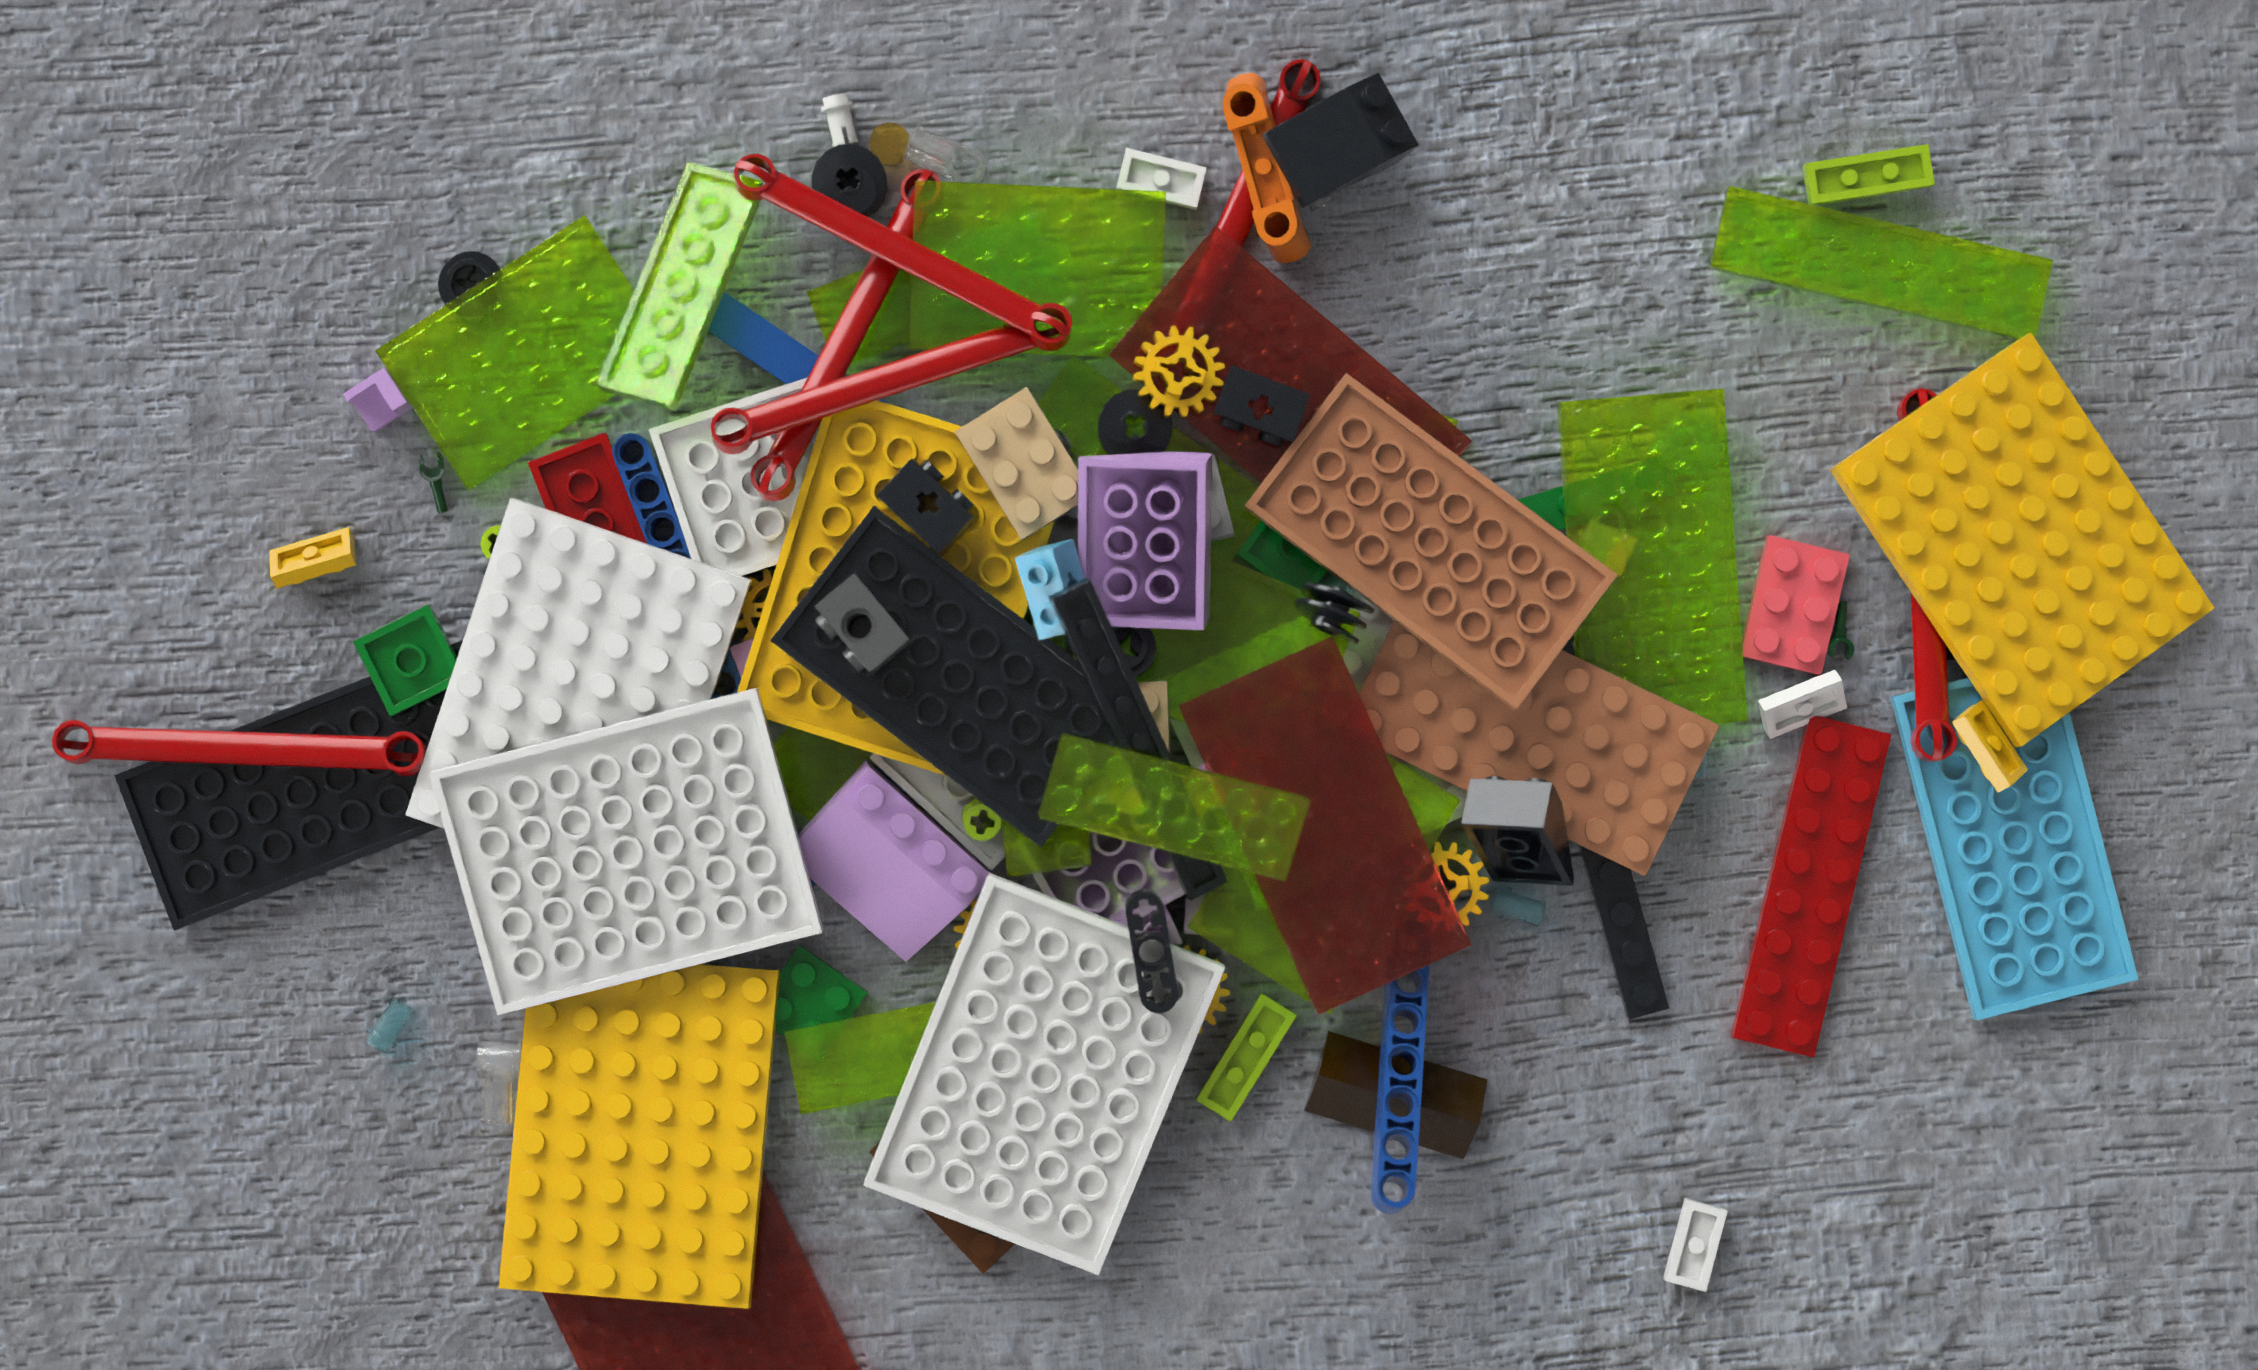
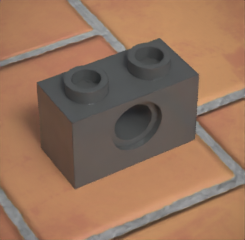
[815,573,912,675]

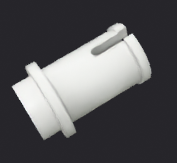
[820,93,859,147]

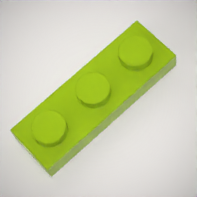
[1802,144,1935,207]
[1195,993,1297,1122]

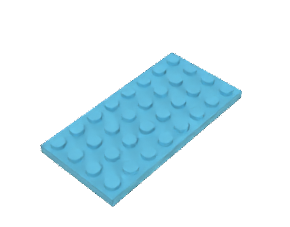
[1890,677,2139,1020]

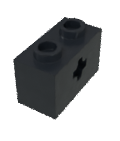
[1212,365,1311,448]
[877,458,977,556]

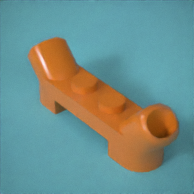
[1222,73,1311,263]

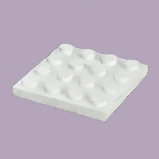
[648,377,822,576]

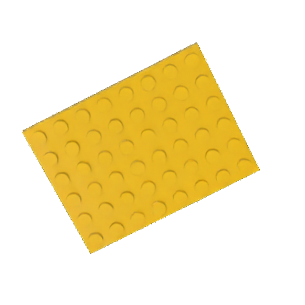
[1829,332,2215,748]
[737,400,1074,776]
[498,964,781,1309]

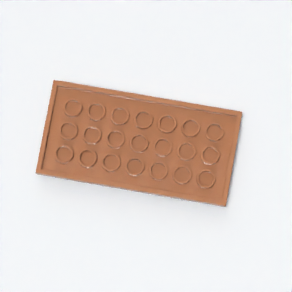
[1244,373,1617,711]
[1341,621,1720,876]

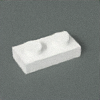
[1116,148,1207,210]
[1758,670,1847,739]
[1663,1198,1728,1292]

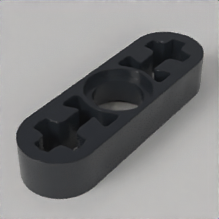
[1125,889,1178,1013]

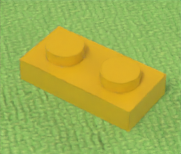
[269,527,356,589]
[1952,700,2028,792]

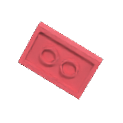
[1738,535,1850,676]

